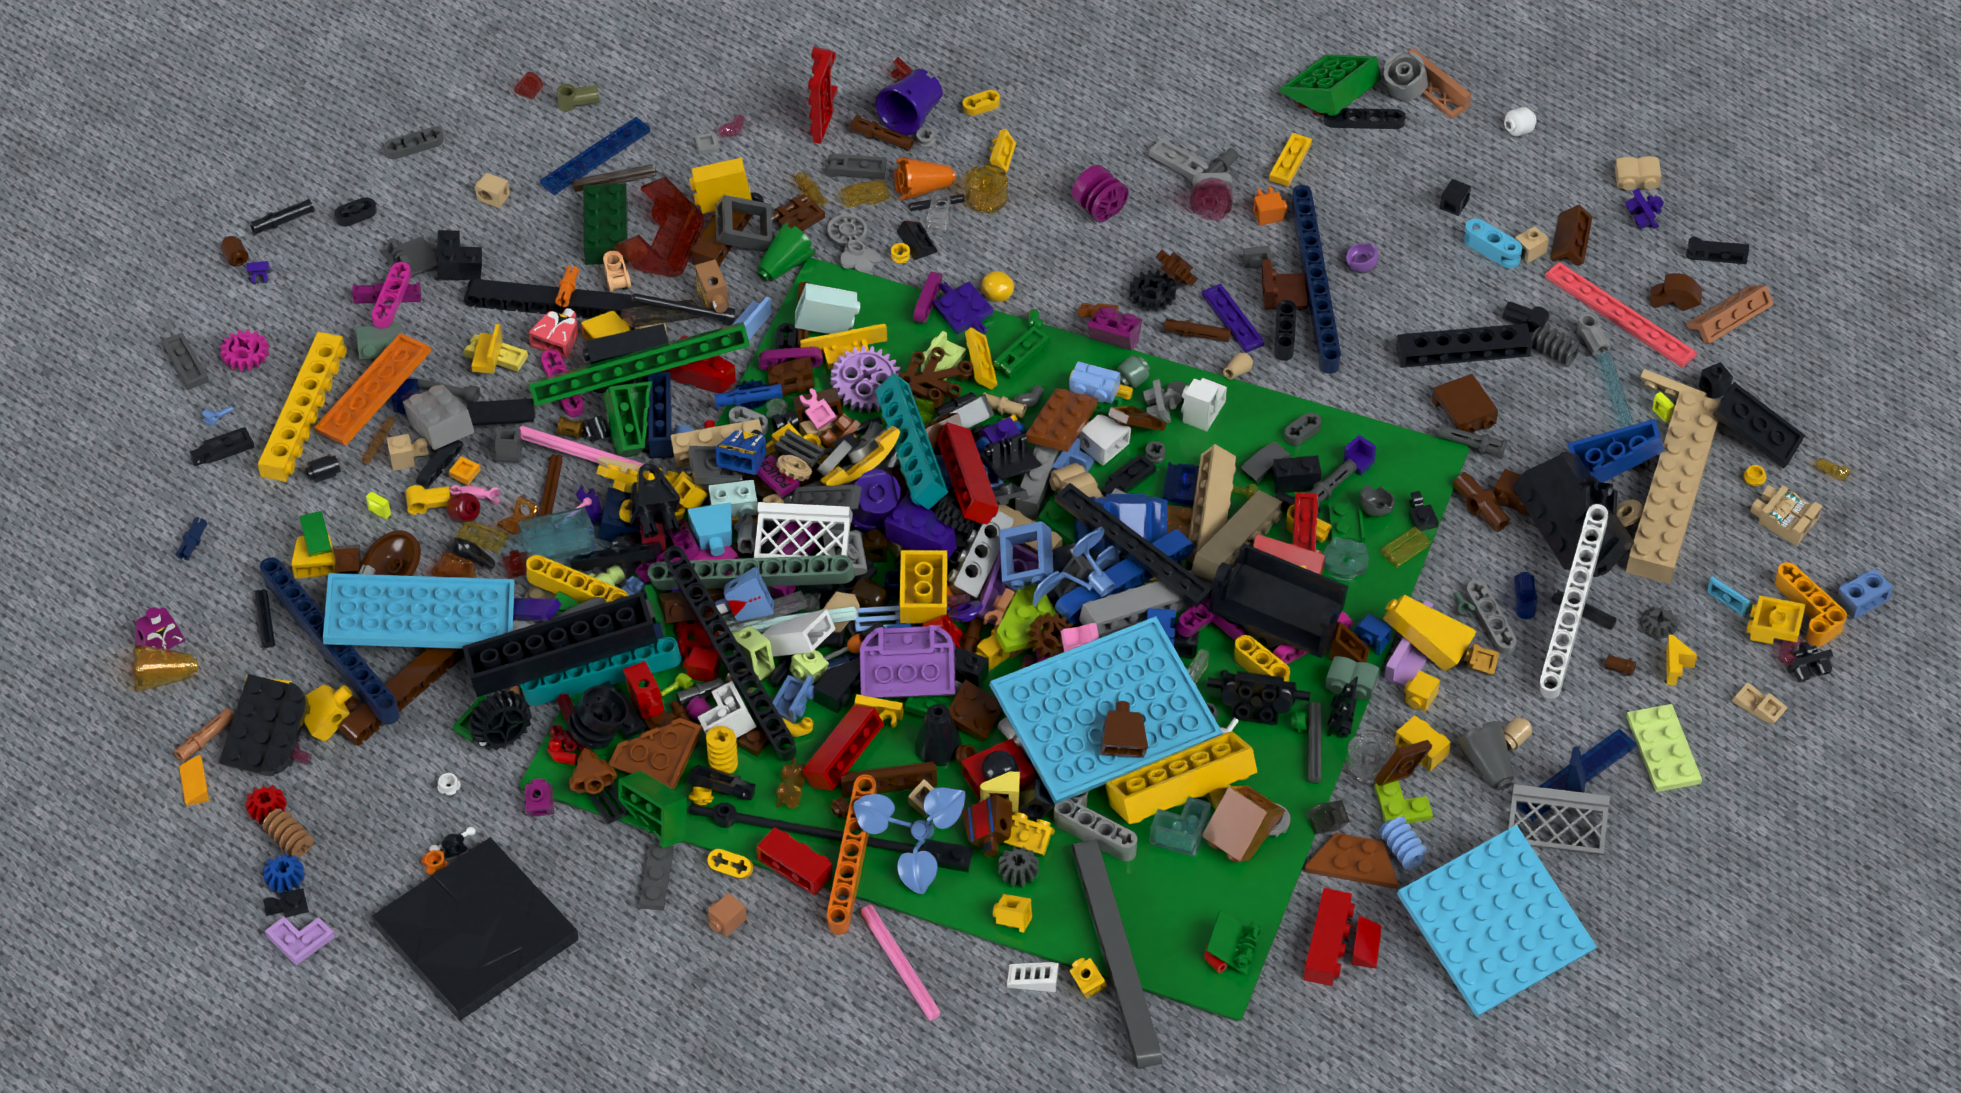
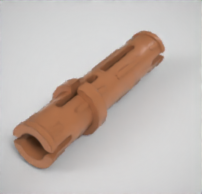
[174,708,235,763]

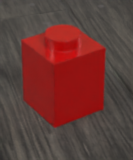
[684,646,721,682]

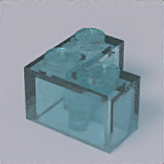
[1150,797,1211,857]

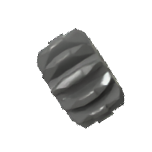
[998,846,1039,887]

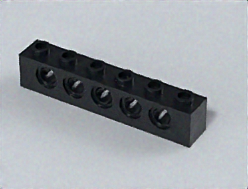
[1396,323,1532,368]

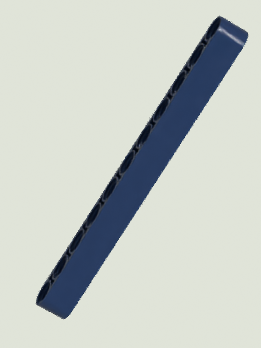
[1291,185,1341,374]
[260,557,400,725]

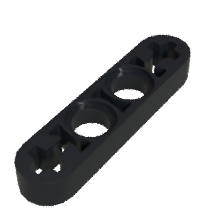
[1324,108,1406,129]

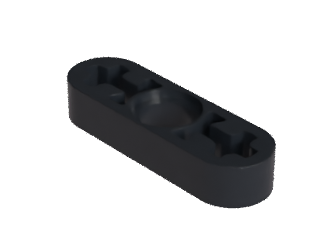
[416,440,463,489]

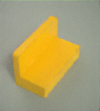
[471,324,503,374]

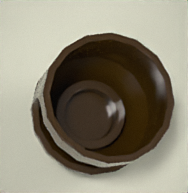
[851,577,890,616]

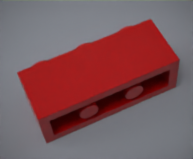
[757,827,833,896]

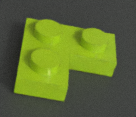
[1375,780,1433,824]

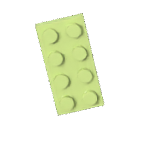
[1626,704,1702,792]

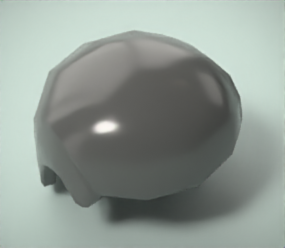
[1360,485,1395,517]

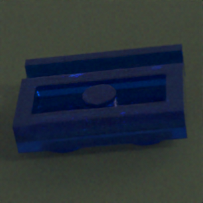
[1162,462,1199,506]

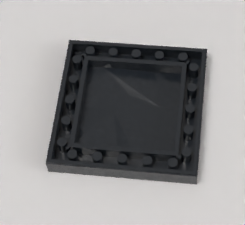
[372,837,579,1021]

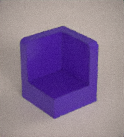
[1343,435,1376,476]

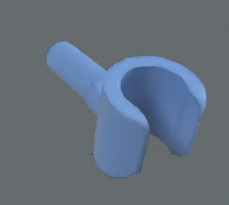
[202,406,234,425]

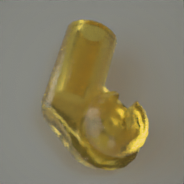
[1816,458,1850,481]

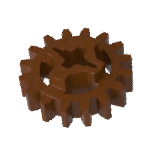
[1156,249,1198,287]
[1027,612,1073,659]

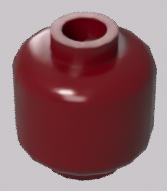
[446,493,481,523]

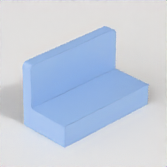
[732,297,772,340]

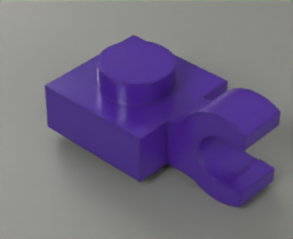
[576,486,602,527]

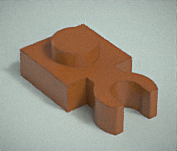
[1078,303,1119,318]

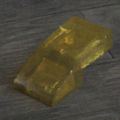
[841,180,889,208]

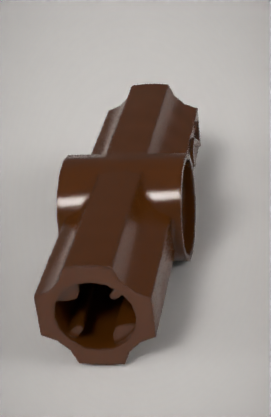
[1452,472,1511,532]

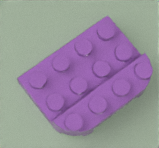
[860,625,956,699]

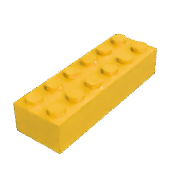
[1105,731,1258,824]

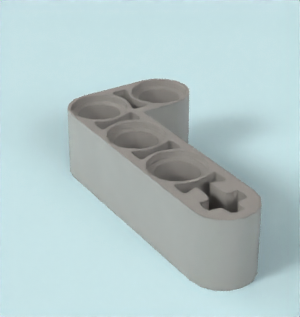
[1053,791,1137,861]

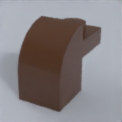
[1650,273,1702,311]

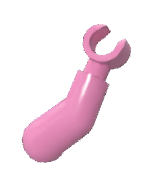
[450,485,501,504]

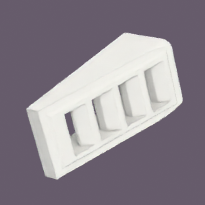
[1007,962,1059,992]

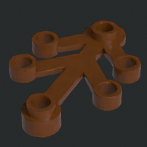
[897,347,974,403]

